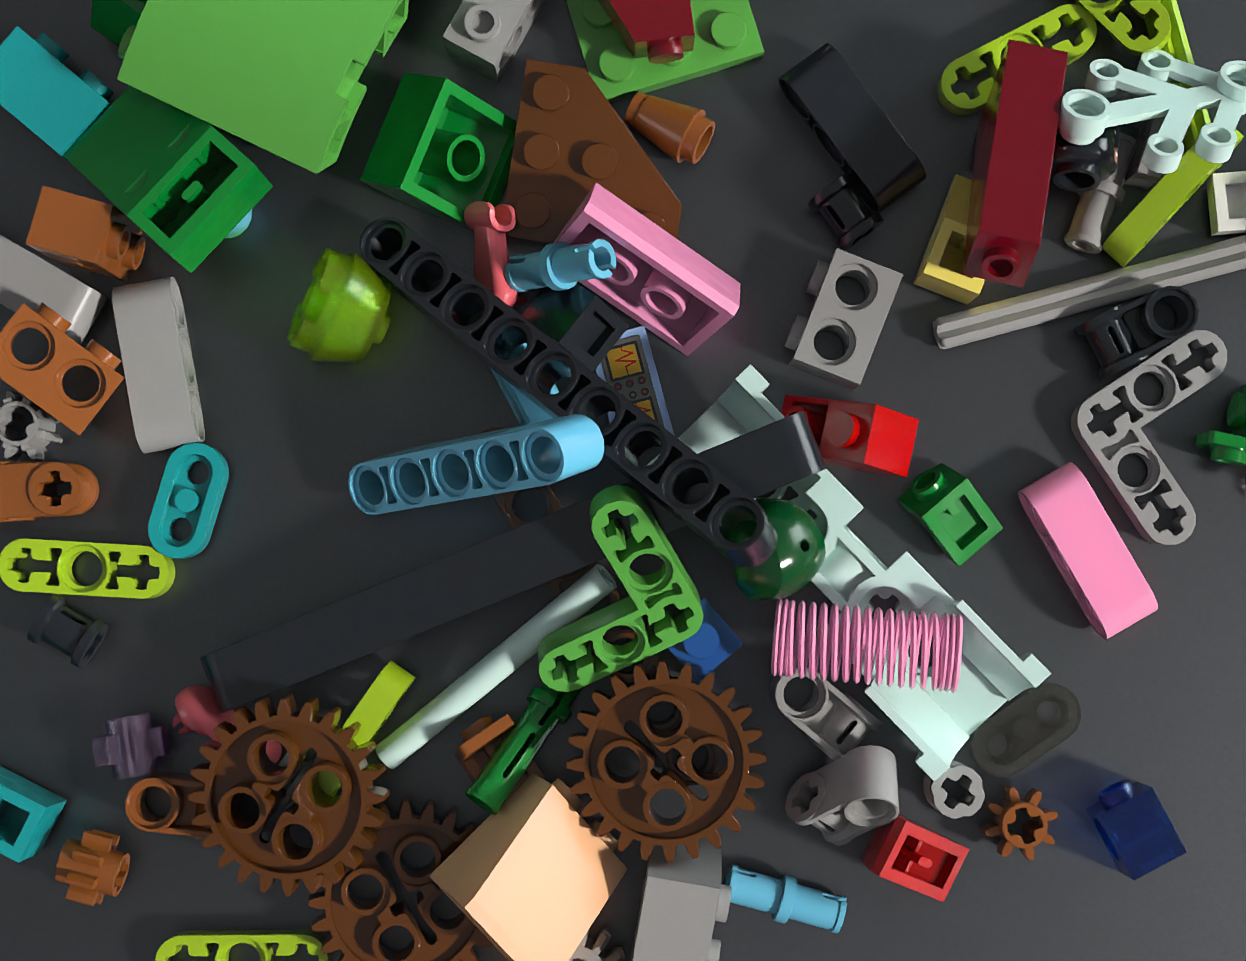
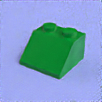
[360,72,517,232]

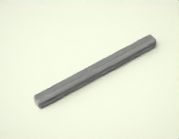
[933,235,1246,349]

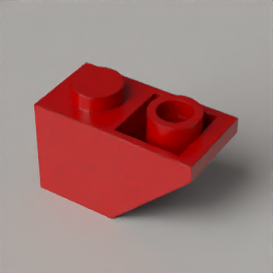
[781,394,919,477]

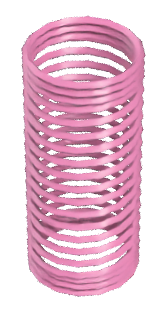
[771,599,963,693]

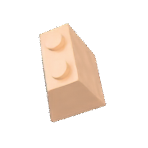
[429,773,628,961]

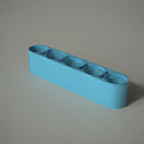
[348,414,604,515]

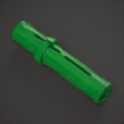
[465,655,583,815]

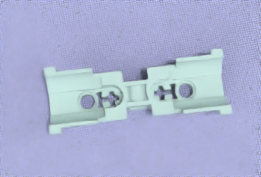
[646,364,1052,782]

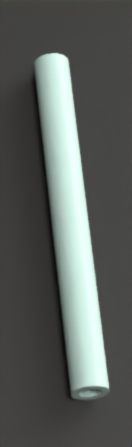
[375,564,617,769]

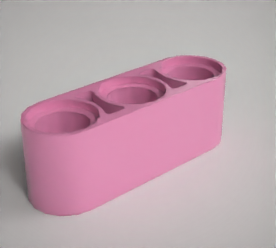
[1018,462,1158,640]

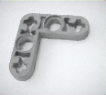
[1071,330,1227,546]

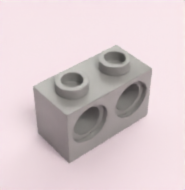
[442,0,546,83]
[784,248,903,391]

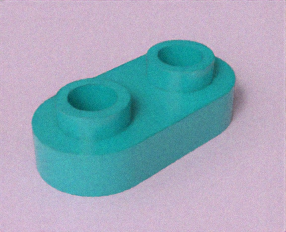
[148,443,229,559]

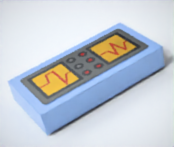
[595,325,674,435]

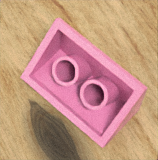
[554,183,741,356]

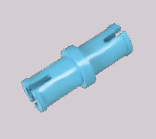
[505,239,616,292]
[724,864,847,934]

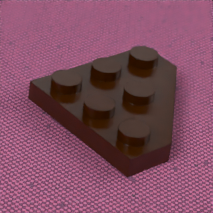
[505,59,682,243]

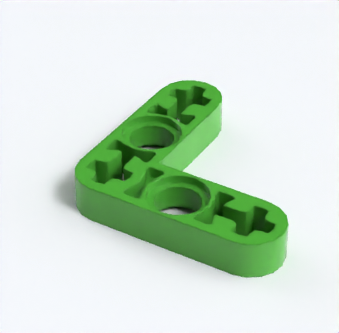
[538,485,704,692]

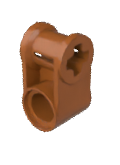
[0,461,100,522]
[125,772,240,840]

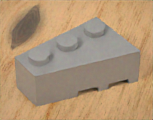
[629,835,732,961]

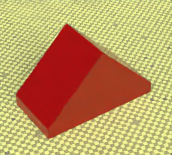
[860,813,970,902]

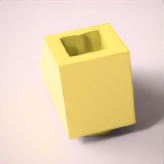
[913,174,985,305]

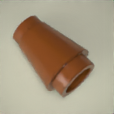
[624,92,715,164]

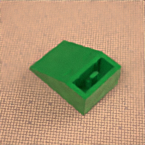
[63,85,273,273]

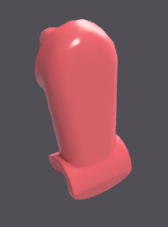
[464,201,528,313]
[172,685,282,764]

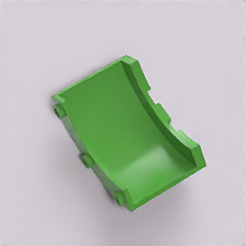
[117,0,409,174]

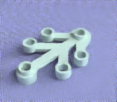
[1058,50,1246,174]

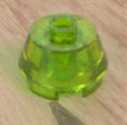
[287,248,392,364]

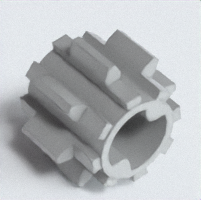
[0,390,63,461]

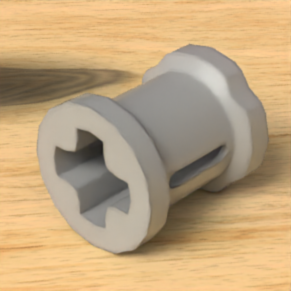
[922,760,985,819]

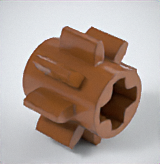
[980,784,1058,861]
[55,829,130,907]

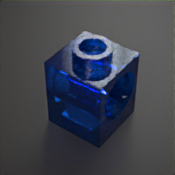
[1086,779,1187,880]

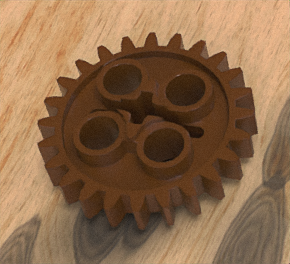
[566,660,766,863]
[188,694,390,896]
[308,798,492,961]

